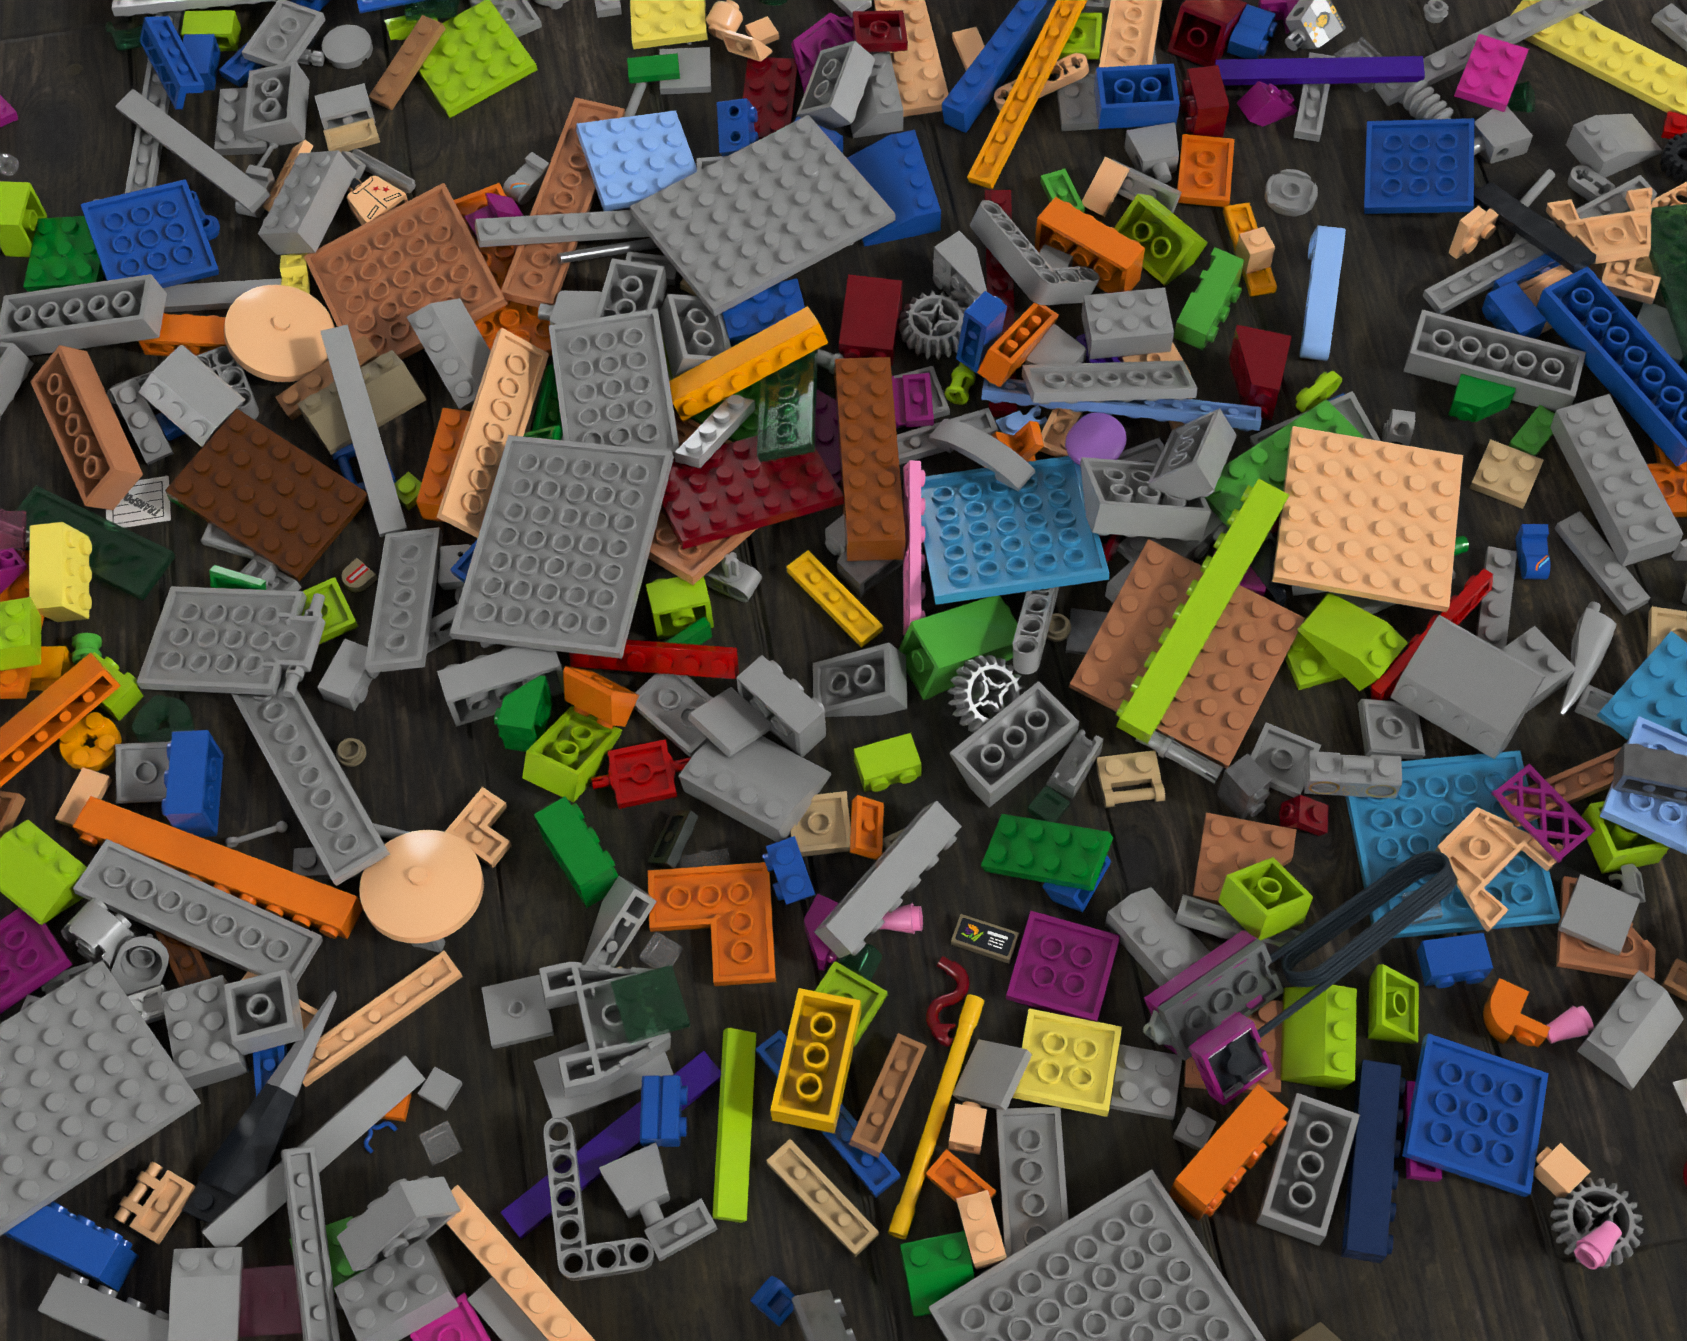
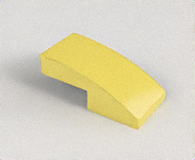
[279,253,310,294]

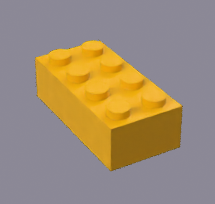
[770,988,861,1133]

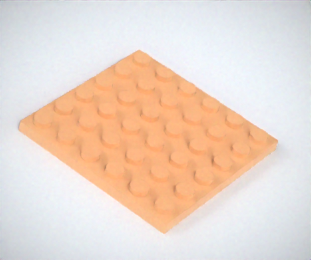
[1272,426,1463,612]

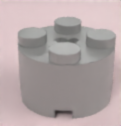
[61,897,136,970]

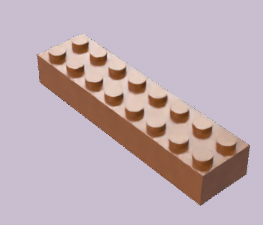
[834,357,906,561]

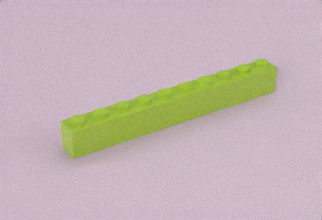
[1115,479,1289,744]

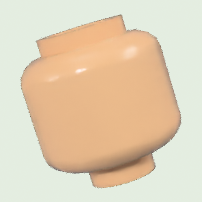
[706,0,743,40]

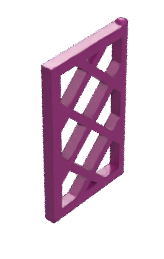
[1491,764,1595,863]

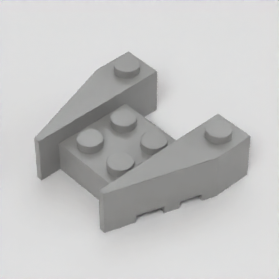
[539,962,671,1099]

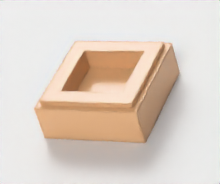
[745,16,779,45]

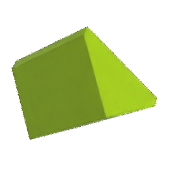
[1368,964,1419,1044]

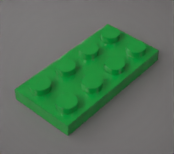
[981,814,1113,891]

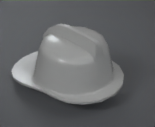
[111,933,169,996]

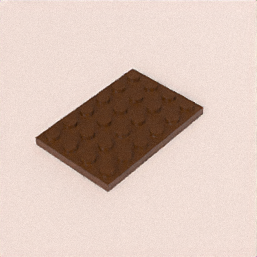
[165,409,369,582]

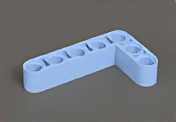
[1300,225,1346,361]

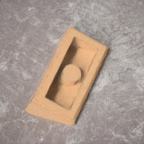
[720,28,773,62]

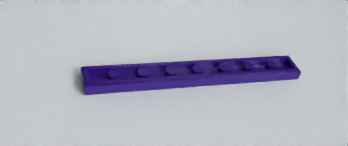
[1215,56,1425,85]
[501,1051,721,1239]

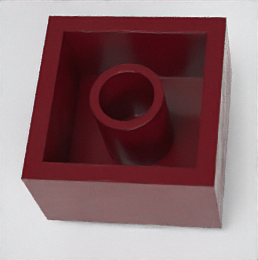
[1179,65,1229,138]

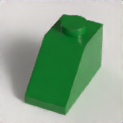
[1448,374,1516,422]

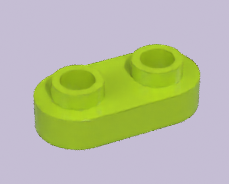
[1296,371,1342,413]

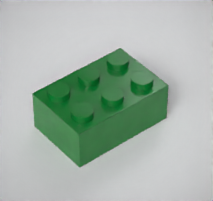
[534,796,618,908]

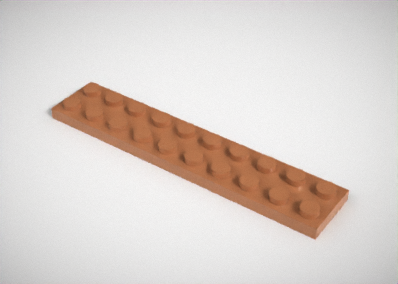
[501,97,625,307]

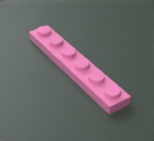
[903,460,926,635]

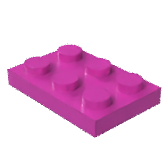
[1454,34,1529,112]

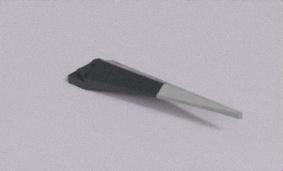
[182,990,337,1224]

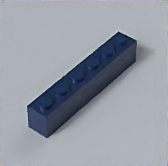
[1341,1059,1406,1264]

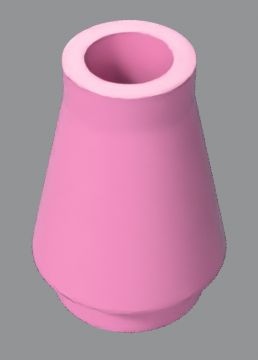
[879,903,923,934]
[1546,1006,1594,1044]
[1574,1221,1622,1270]

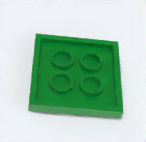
[23,216,104,292]

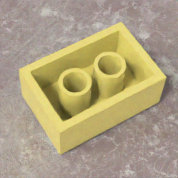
[29,522,92,622]

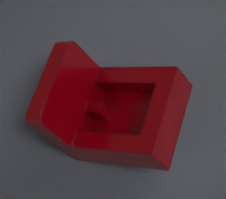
[1279,795,1329,836]

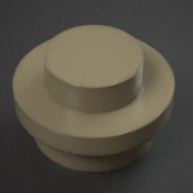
[1047,613,1071,642]
[336,738,366,767]

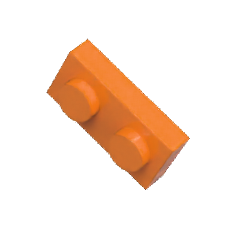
[850,795,884,860]
[926,1149,996,1203]

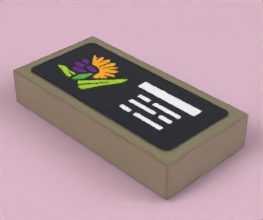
[951,914,1019,964]

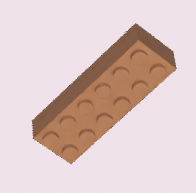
[30,345,143,510]

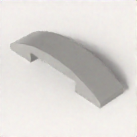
[928,419,1035,492]

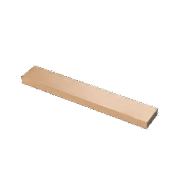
[302,950,463,1087]

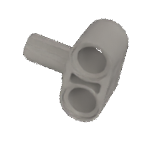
[704,552,762,603]

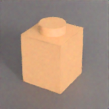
[1235,227,1275,274]
[948,1101,987,1155]
[1534,1143,1591,1198]

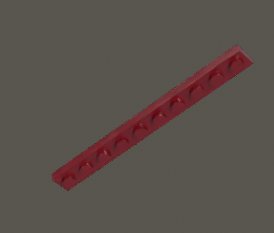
[985,190,1017,417]

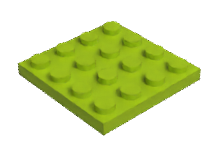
[418,0,538,118]

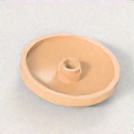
[224,285,335,382]
[359,830,484,944]

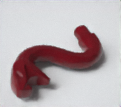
[926,956,970,1047]

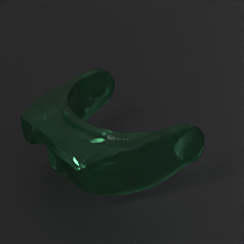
[106,14,155,51]

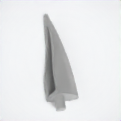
[1559,602,1616,716]

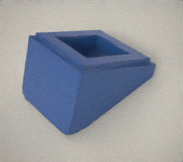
[750,1276,795,1327]

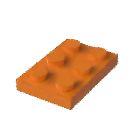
[1177,134,1235,207]

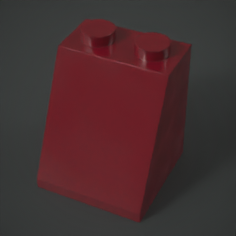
[1167,0,1247,67]
[839,274,902,366]
[1229,325,1292,421]

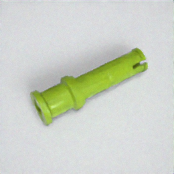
[944,362,976,405]

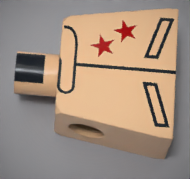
[346,176,408,225]

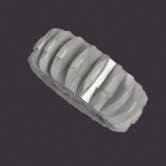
[899,290,968,360]
[947,655,1025,732]
[1550,1178,1644,1268]

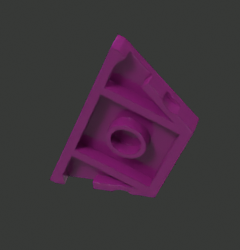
[791,13,853,93]

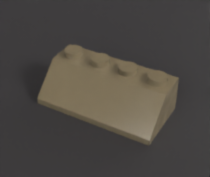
[297,350,426,455]

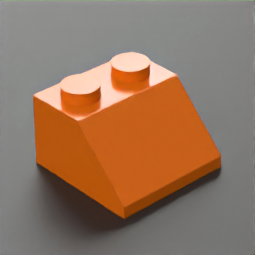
[563,666,639,729]

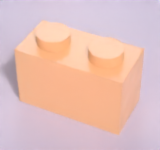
[956,1190,1007,1270]

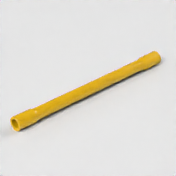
[888,995,985,1239]

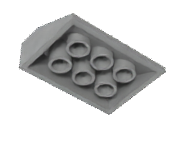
[1080,457,1211,541]
[1390,615,1545,759]
[679,736,831,842]

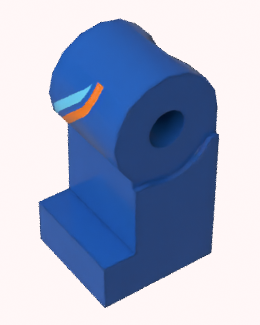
[1515,524,1550,580]

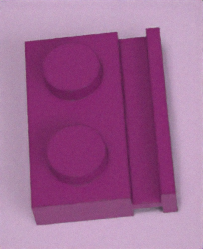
[892,373,934,428]

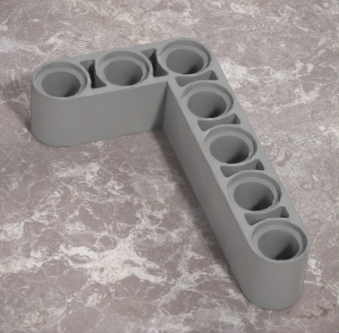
[970,200,1100,305]
[107,346,259,420]
[1013,587,1059,674]
[544,1116,655,1281]

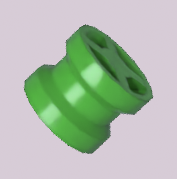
[72,633,102,664]

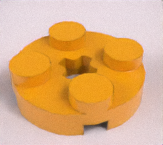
[59,712,122,771]

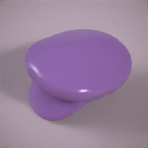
[1065,412,1127,466]

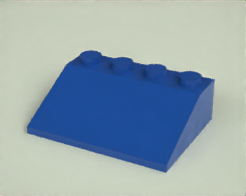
[847,130,941,247]

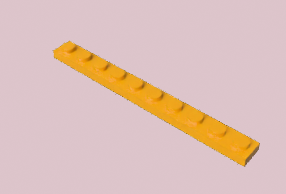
[967,0,1087,189]

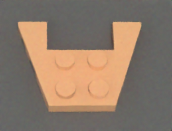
[1546,187,1652,264]
[1435,807,1563,932]

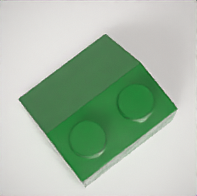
[494,675,553,752]
[900,1231,974,1318]

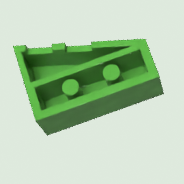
[1173,247,1244,350]

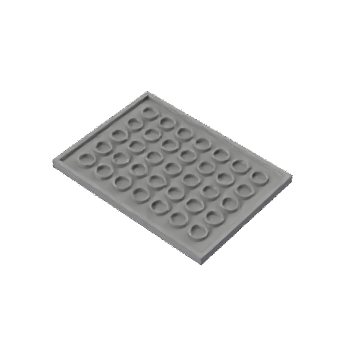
[630,115,895,317]
[450,435,674,659]
[0,960,201,1236]
[928,1169,1266,1341]

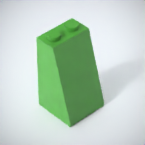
[899,595,1018,700]

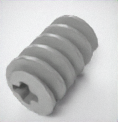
[1399,80,1453,120]

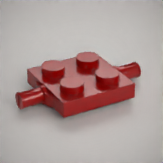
[591,739,691,809]

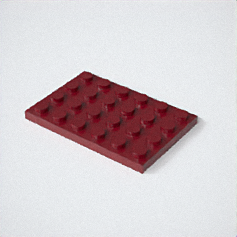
[661,424,844,549]

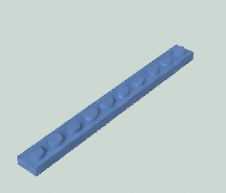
[981,378,1261,431]

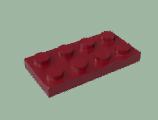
[743,57,798,140]

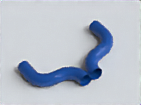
[364,1121,397,1154]

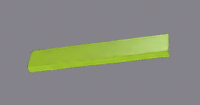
[712,1028,756,1223]

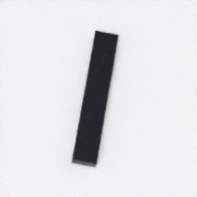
[1474,182,1596,274]

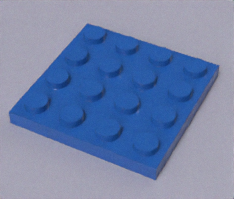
[1364,118,1474,214]
[81,179,219,288]
[1402,1033,1549,1197]

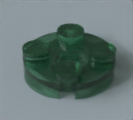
[132,695,195,743]

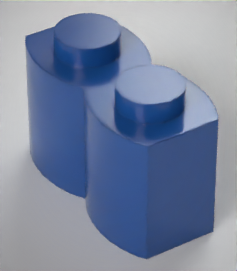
[1227,4,1278,59]

